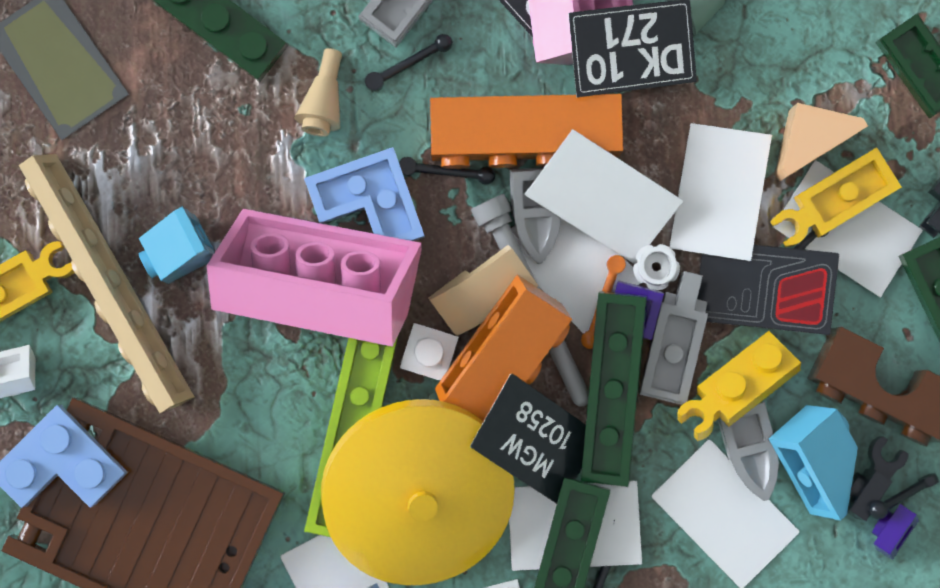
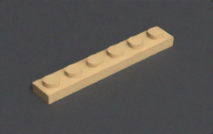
[19,154,195,413]

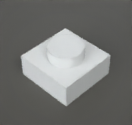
[400,323,459,381]
[0,345,36,398]

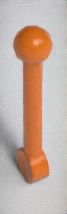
[581,255,626,349]

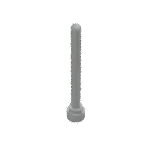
[471,194,589,407]

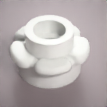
[633,244,680,290]

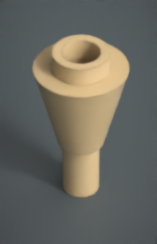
[294,48,342,137]

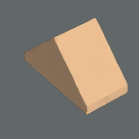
[775,103,868,182]

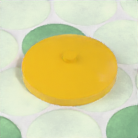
[321,399,515,585]

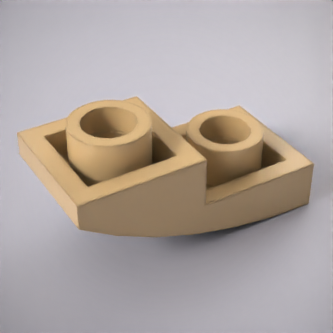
[428,245,539,336]

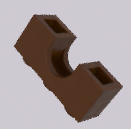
[807,327,940,447]

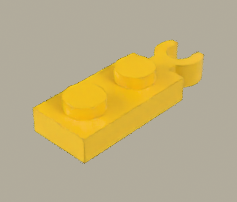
[770,147,902,247]
[0,241,75,322]
[677,331,801,441]

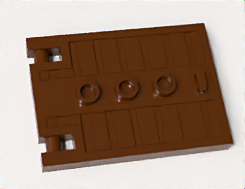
[1,398,286,588]

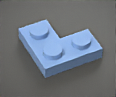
[304,147,425,241]
[0,405,128,508]

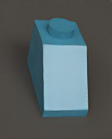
[138,206,215,284]
[769,405,858,521]

